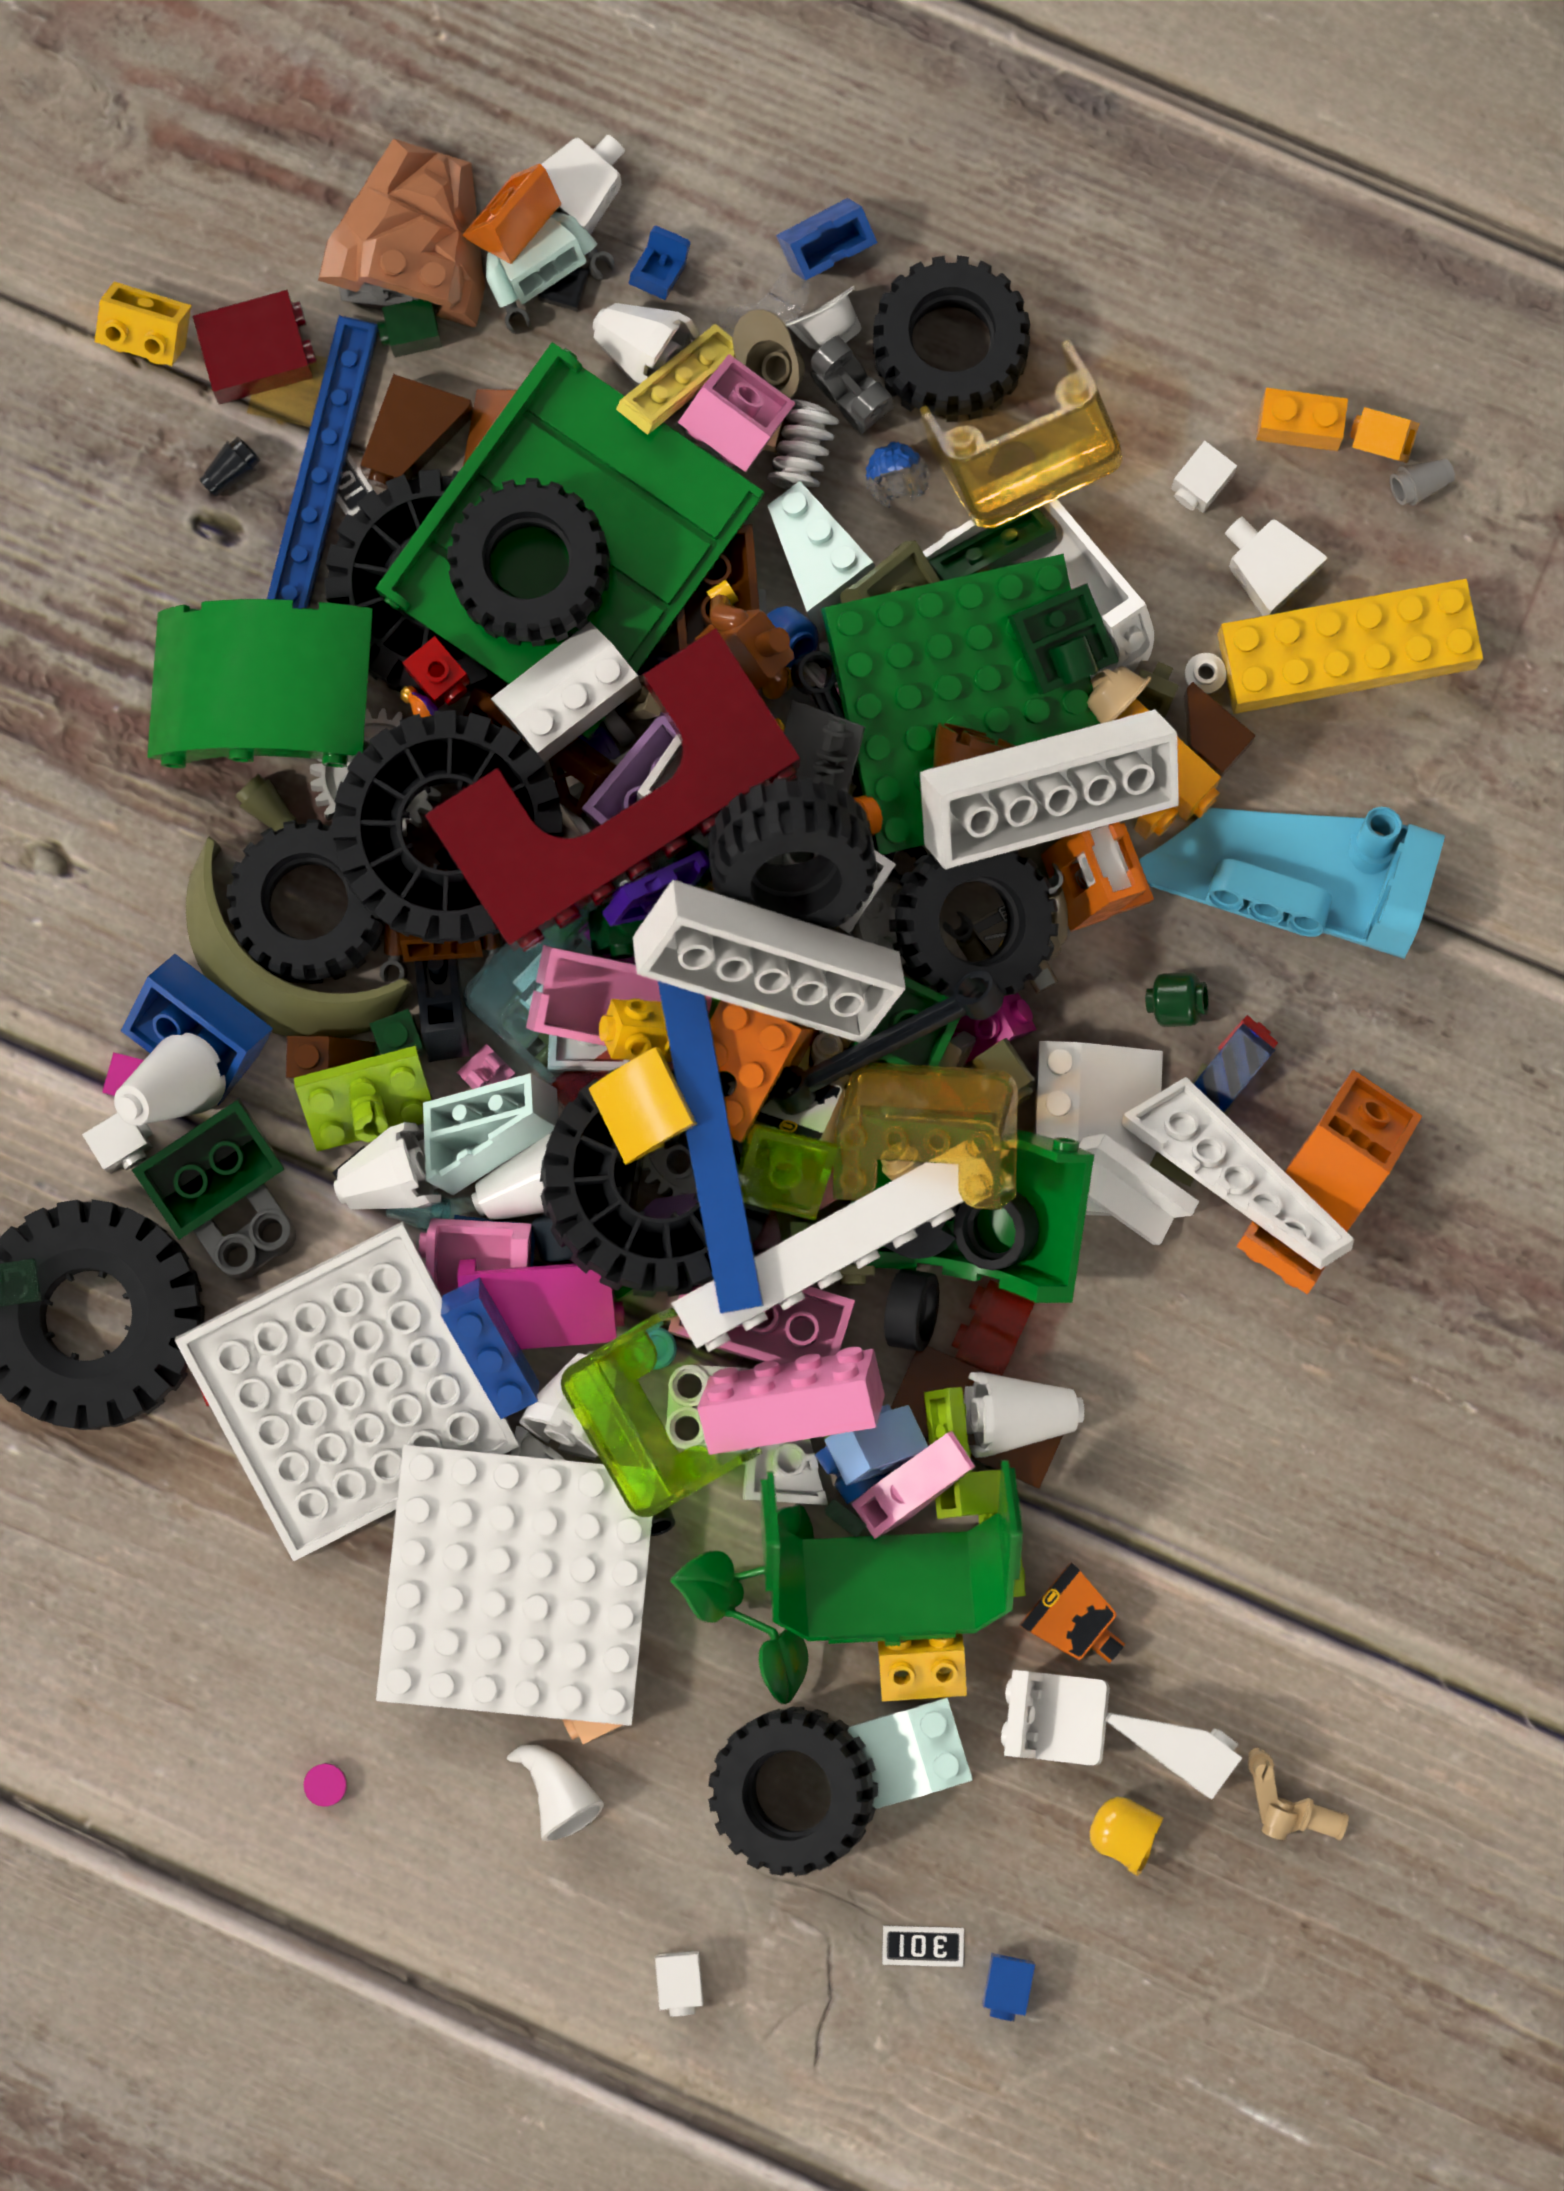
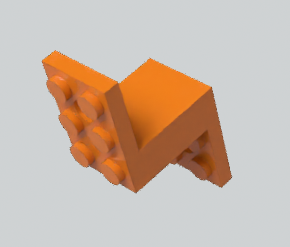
[710,1000,819,1142]
[1236,1070,1422,1294]

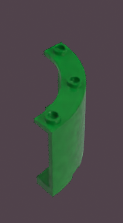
[147,599,373,769]
[851,1104,1094,1303]

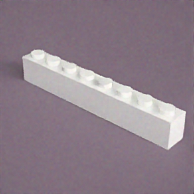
[672,1137,997,1352]

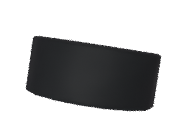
[954,1186,1039,1271]
[884,1268,940,1351]

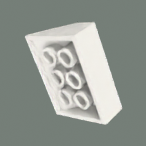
[1034,1041,1163,1216]

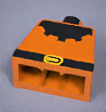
[1019,1563,1125,1664]

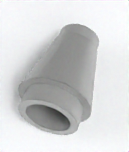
[1390,458,1455,506]

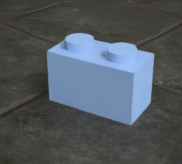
[825,1404,928,1486]

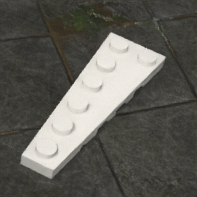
[1122,1077,1354,1269]

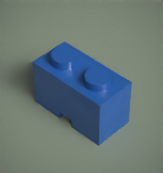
[776,198,878,281]

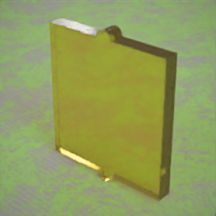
[247,355,328,427]

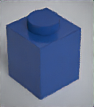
[982,1953,1035,2021]

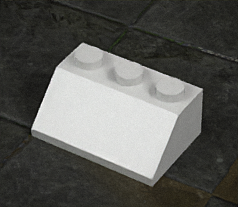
[491,622,642,763]

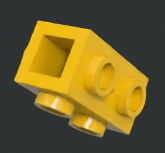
[599,998,673,1062]

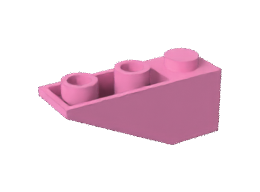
[852,1431,975,1539]

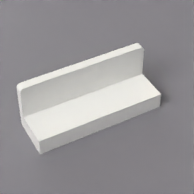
[1079,1134,1199,1245]

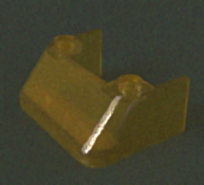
[919,339,1123,528]

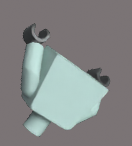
[486,211,615,334]

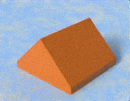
[463,163,561,264]

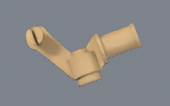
[1248,1748,1349,1840]

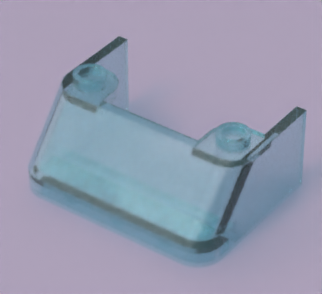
[463,901,610,1085]

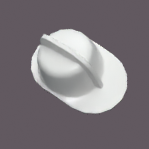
[785,286,861,350]

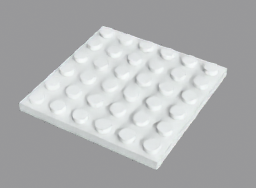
[175,1222,519,1562]
[376,1445,657,1726]

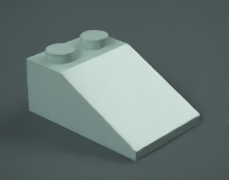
[847,1697,973,1809]

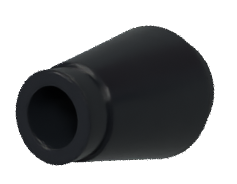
[199,436,260,497]

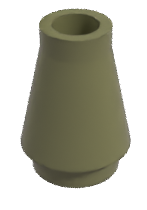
[235,774,296,831]

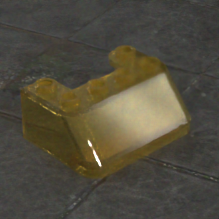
[833,1063,1018,1209]

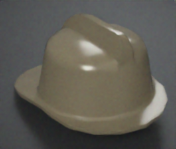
[732,309,805,399]

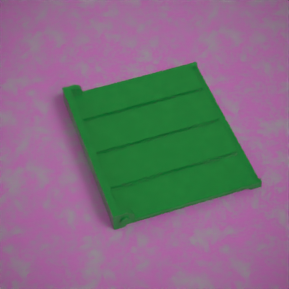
[376,342,765,740]

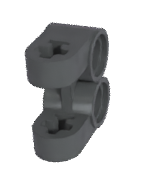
[810,335,894,435]
[193,1183,296,1280]

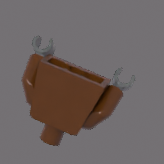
[380,864,509,982]

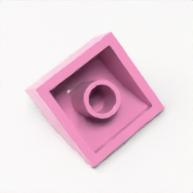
[678,354,796,472]

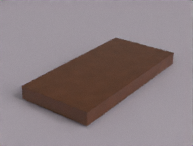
[891,1346,1063,1489]

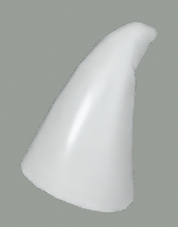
[507,1745,604,1841]

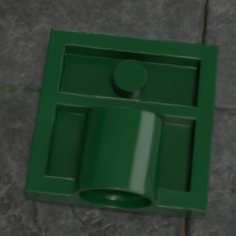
[1008,583,1119,694]

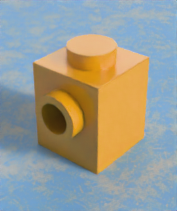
[1350,407,1420,464]

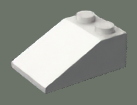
[1105,1712,1242,1799]

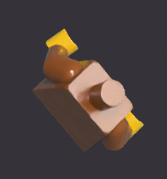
[695,580,794,700]

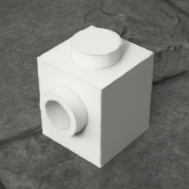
[82,1113,153,1174]

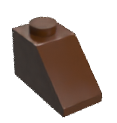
[1184,682,1256,778]
[286,1036,376,1084]

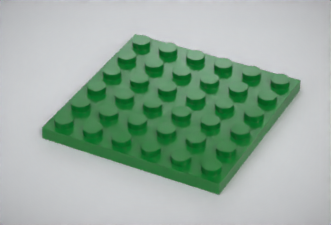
[821,554,1100,855]

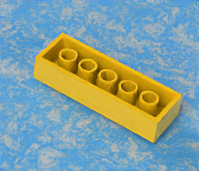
[1217,578,1483,714]

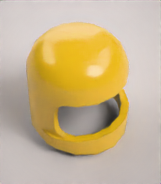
[1089,1797,1164,1876]

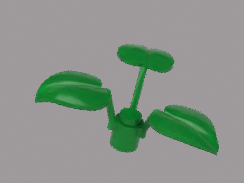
[670,1504,814,1705]

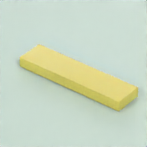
[616,324,736,435]

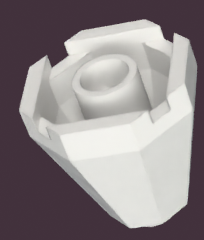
[593,303,699,387]
[334,1122,441,1209]
[519,1351,616,1460]

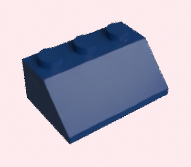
[121,954,273,1106]

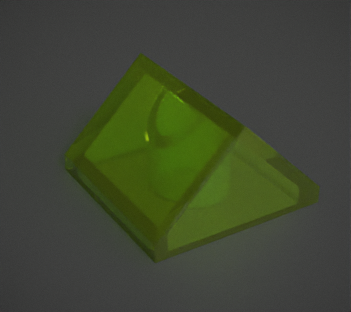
[738,1124,839,1220]

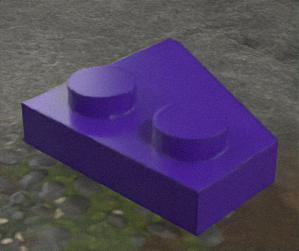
[602,850,710,927]

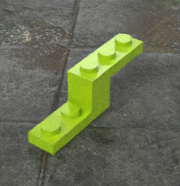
[924,1387,1026,1597]

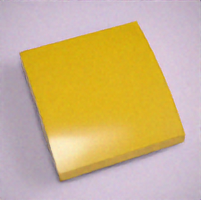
[589,1047,697,1165]

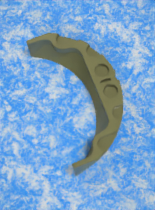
[186,836,414,1038]

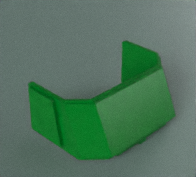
[761,1460,1023,1646]

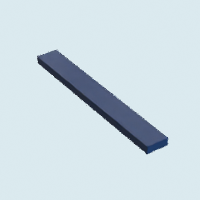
[267,315,379,609]
[658,981,763,1314]

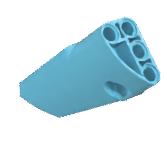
[1139,807,1445,959]

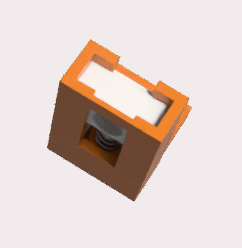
[1041,822,1154,932]

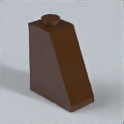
[360,374,473,489]

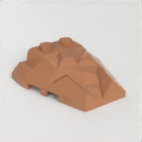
[318,138,485,328]

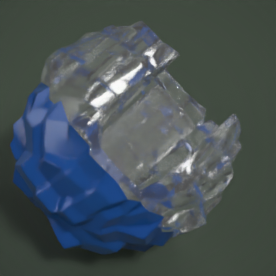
[866,441,931,508]

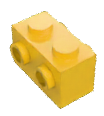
[94,281,192,366]
[878,1634,967,1702]

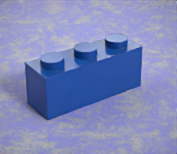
[441,1278,539,1419]

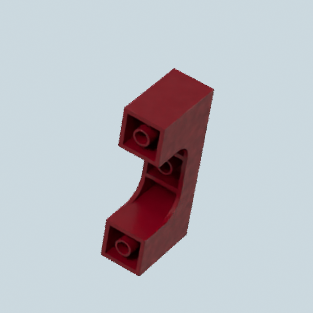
[425,628,800,953]

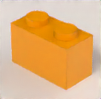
[1256,387,1348,451]

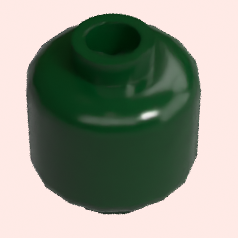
[1145,972,1209,1027]

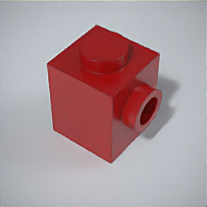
[402,636,470,708]

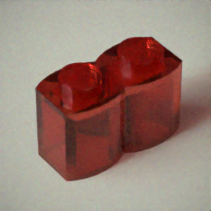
[951,1279,1035,1376]

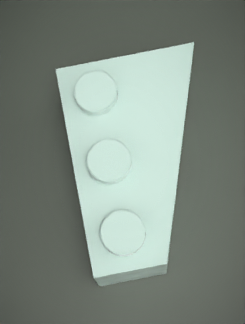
[767,481,875,633]
[423,1073,558,1195]

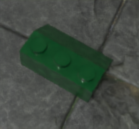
[132,1098,285,1240]

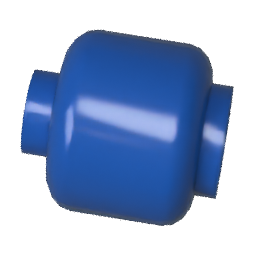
[767,606,819,668]

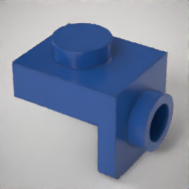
[628,226,691,300]

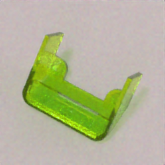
[561,1308,763,1517]

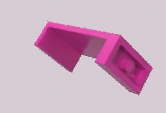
[457,1259,625,1349]

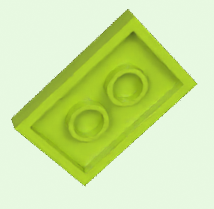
[294,1046,433,1152]

